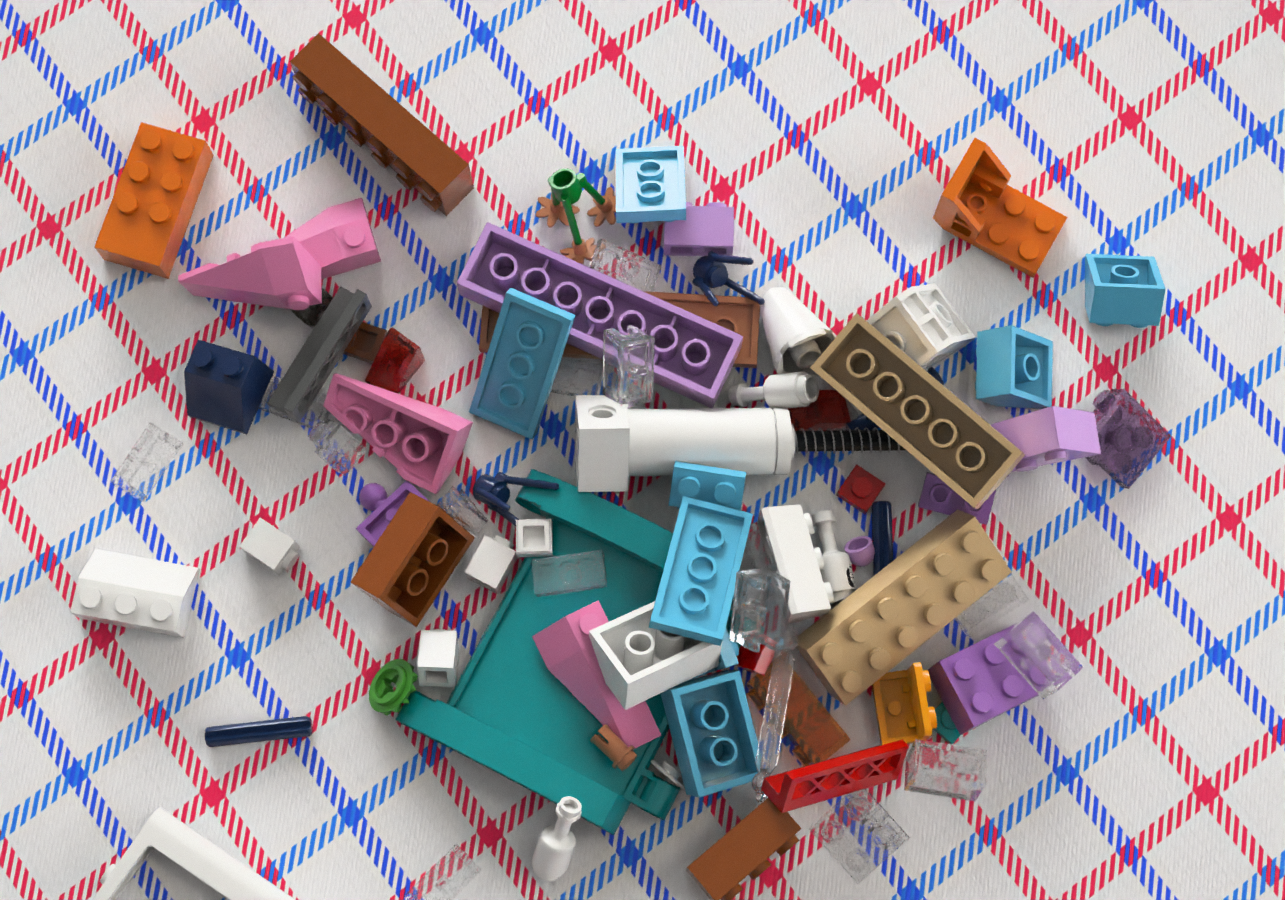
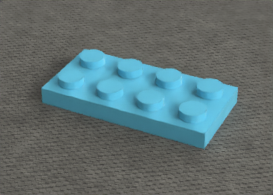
[469,288,576,439]
[649,496,753,646]

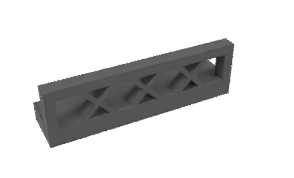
[267,286,372,423]

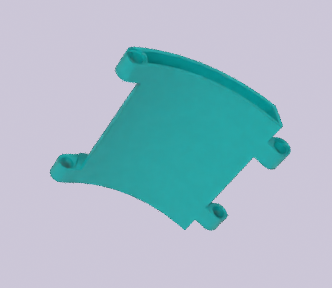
[395,469,763,835]

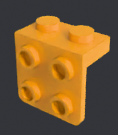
[871,662,937,745]

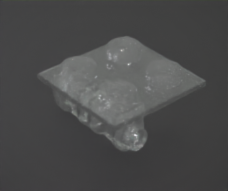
[809,789,910,884]

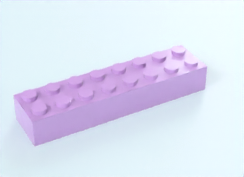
[457,222,743,408]

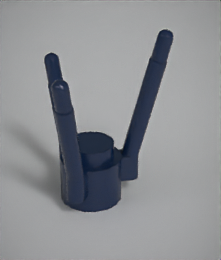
[692,251,765,306]
[473,472,559,526]

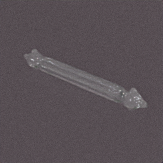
[751,623,798,802]

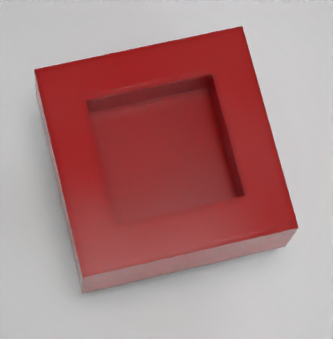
[836,464,886,514]
[736,631,779,676]

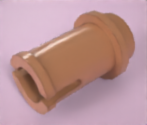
[590,724,638,771]

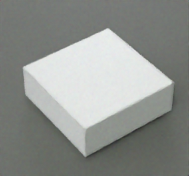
[516,519,553,558]

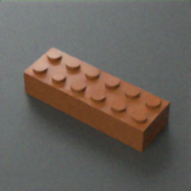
[290,33,474,216]

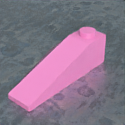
[284,198,381,279]
[178,236,322,310]
[323,373,473,494]
[532,600,661,749]

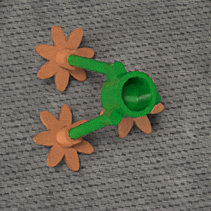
[535,168,616,264]

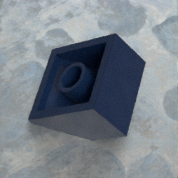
[184,340,274,435]

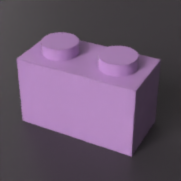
[664,202,734,256]

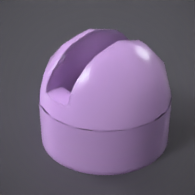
[844,536,875,567]

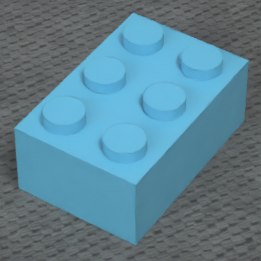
[660,670,767,798]

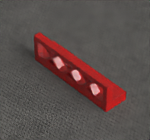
[761,739,909,813]

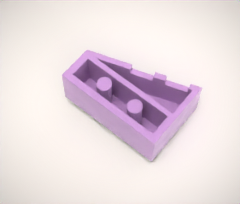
[991,406,1101,477]

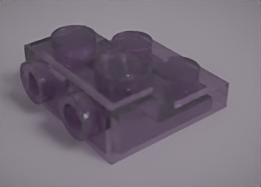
[1085,389,1171,489]

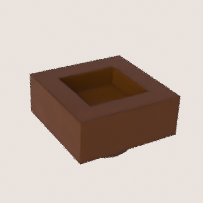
[343,322,388,365]

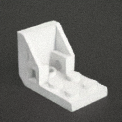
[851,283,975,416]

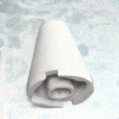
[759,287,836,377]

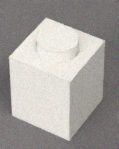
[239,517,300,576]
[464,535,518,594]
[417,629,459,687]

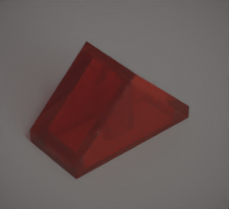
[365,327,425,394]
[788,390,851,431]

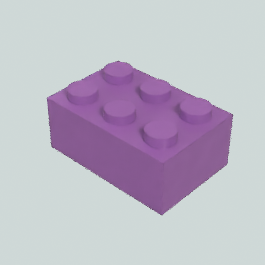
[928,617,1065,735]

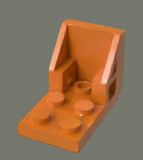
[933,138,1068,278]

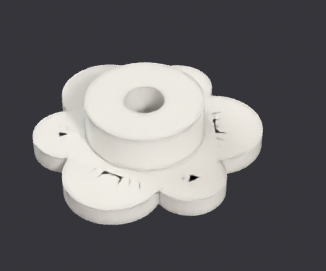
[650,759,684,789]

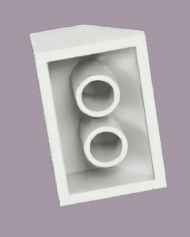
[757,504,834,625]
[70,549,200,638]
[589,601,722,710]

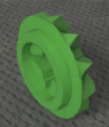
[369,659,418,716]

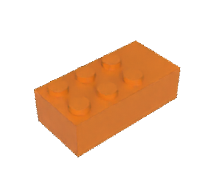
[94,122,214,279]

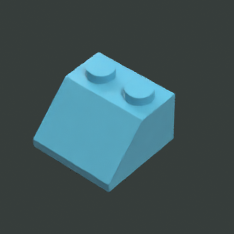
[1085,254,1165,328]
[975,325,1053,409]

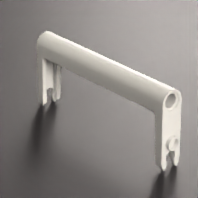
[92,808,295,900]

